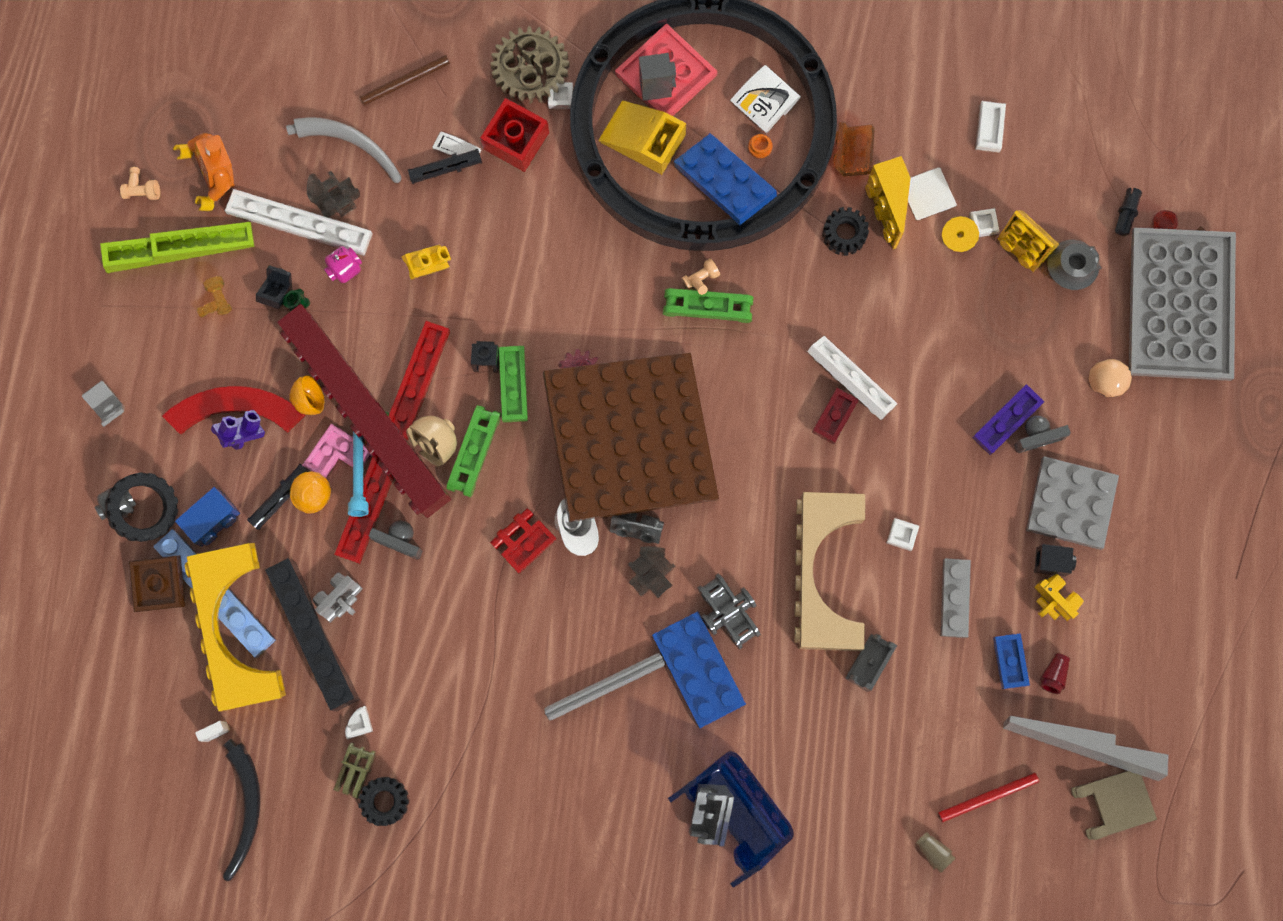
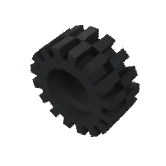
[822,207,869,256]
[358,777,409,826]

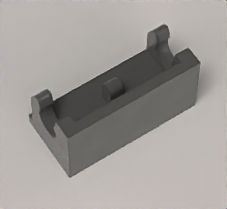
[845,634,897,692]
[689,784,734,846]

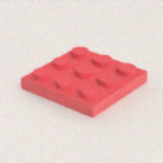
[615,23,718,116]

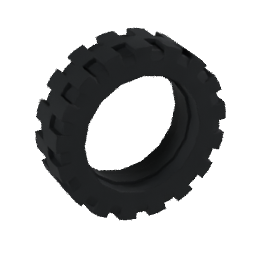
[105,472,178,542]

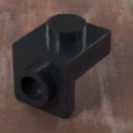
[256,265,292,309]

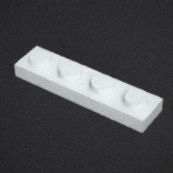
[807,336,897,420]

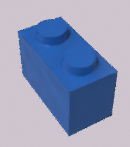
[175,487,240,547]

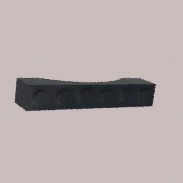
[265,558,360,712]

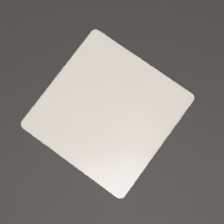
[908,167,957,220]

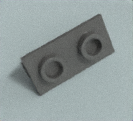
[610,513,664,544]

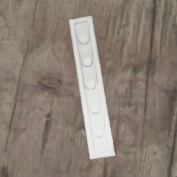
[225,189,373,256]

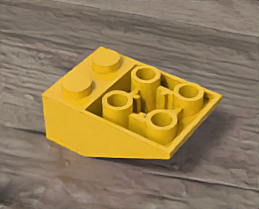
[598,101,686,175]
[865,156,911,249]
[997,210,1059,272]

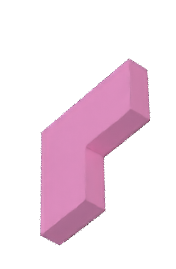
[303,424,371,477]

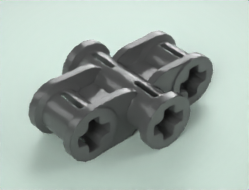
[697,573,761,650]

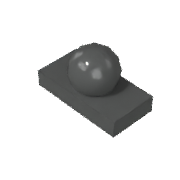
[1014,415,1071,453]
[369,520,423,560]

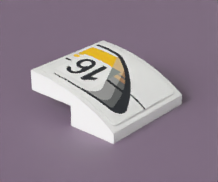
[730,65,801,133]

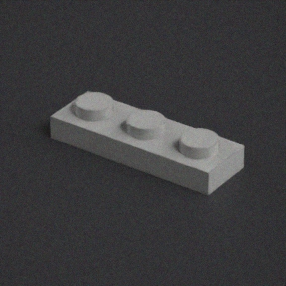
[940,558,971,638]

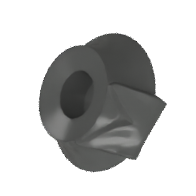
[1048,240,1102,290]

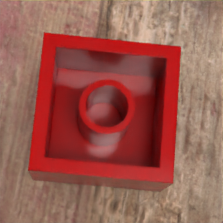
[480,98,550,172]

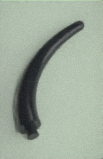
[223,739,260,881]

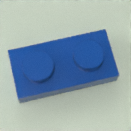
[993,633,1030,689]

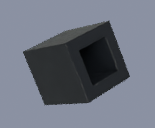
[1034,544,1077,577]

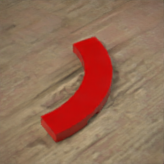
[162,386,306,435]

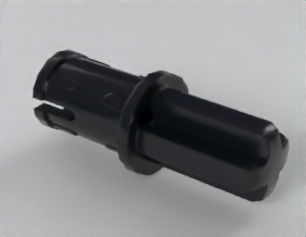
[1115,188,1142,236]

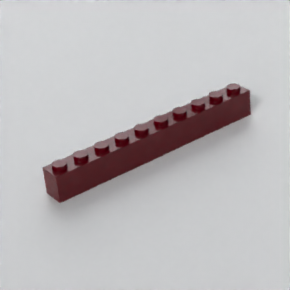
[277,304,452,518]

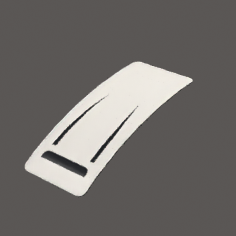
[433,132,481,155]

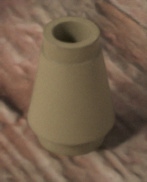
[916,832,956,873]

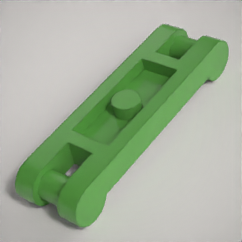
[663,288,754,323]
[446,405,502,497]

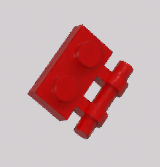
[490,508,557,574]

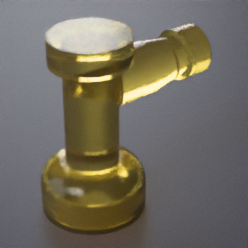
[197,276,232,317]

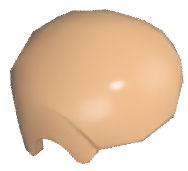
[1088,359,1132,397]

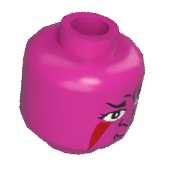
[324,246,362,283]

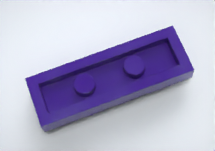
[972,384,1045,455]

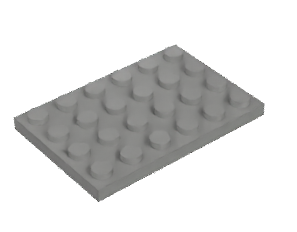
[1129,228,1236,381]

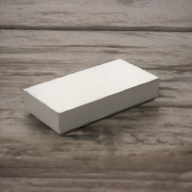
[975,101,1006,152]

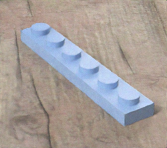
[153,529,276,658]

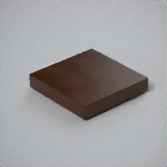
[129,555,186,612]

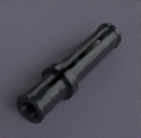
[408,148,482,184]
[247,464,310,530]

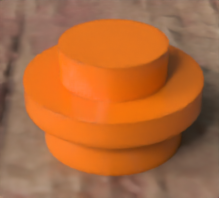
[748,134,773,158]

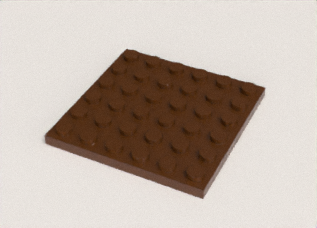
[543,353,719,522]

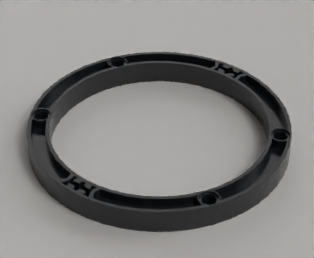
[570,0,837,251]

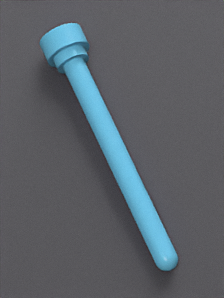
[348,431,369,517]

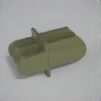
[333,743,376,799]

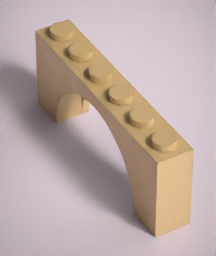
[794,492,865,651]

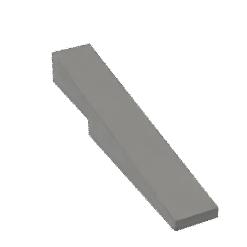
[1003,716,1168,781]

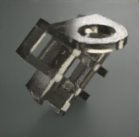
[307,171,360,218]
[628,546,676,598]

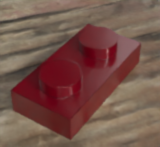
[812,388,859,444]

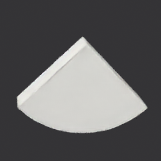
[345,706,373,739]

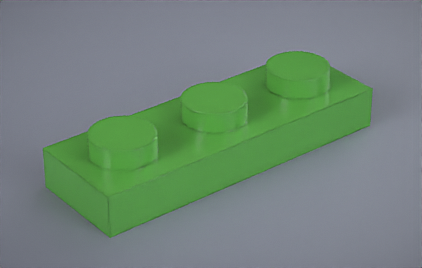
[499,346,528,422]

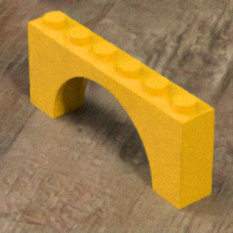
[185,543,286,712]

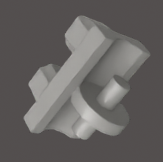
[312,573,363,623]

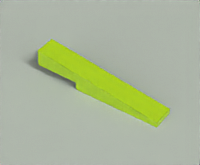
[100,222,254,273]

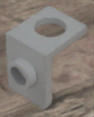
[82,380,125,427]

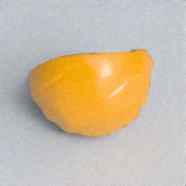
[289,376,325,415]
[290,471,331,513]

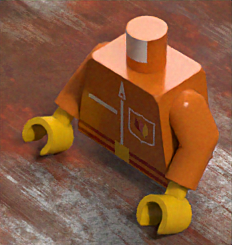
[173,133,234,211]

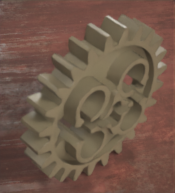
[490,26,569,104]

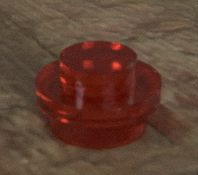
[1152,210,1178,229]

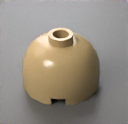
[406,416,457,466]

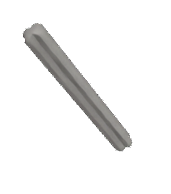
[544,653,665,720]

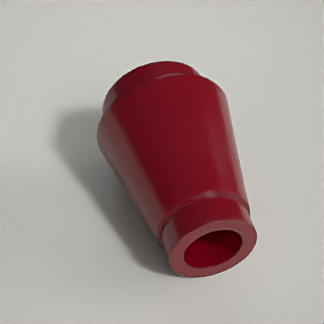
[1040,653,1070,694]

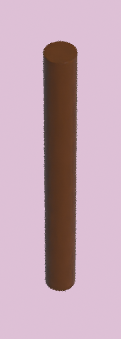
[360,55,450,105]

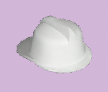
[555,499,599,556]

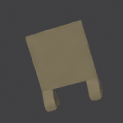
[1071,771,1157,840]

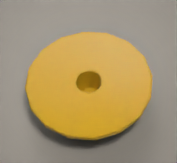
[942,216,979,252]

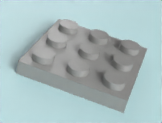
[1026,456,1119,550]

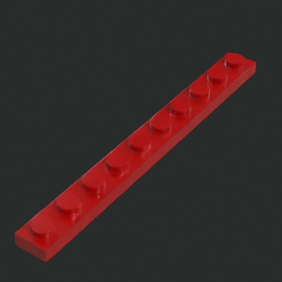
[334,321,450,564]

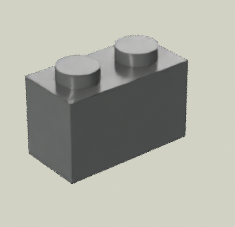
[639,53,676,101]

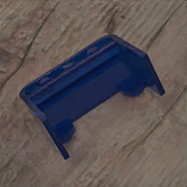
[667,751,794,888]

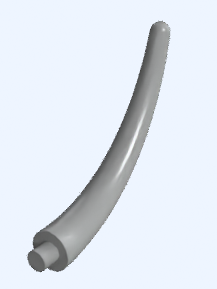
[286,117,401,183]

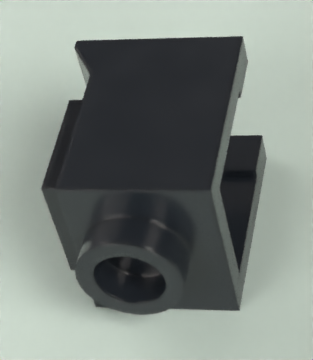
[471,341,500,373]

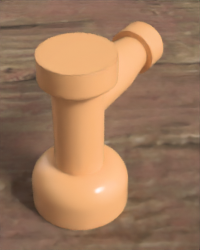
[120,167,160,200]
[682,258,720,295]

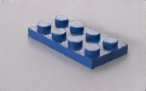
[674,133,777,225]
[652,611,746,729]

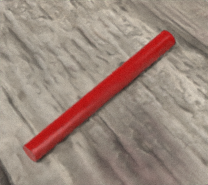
[938,773,1039,823]

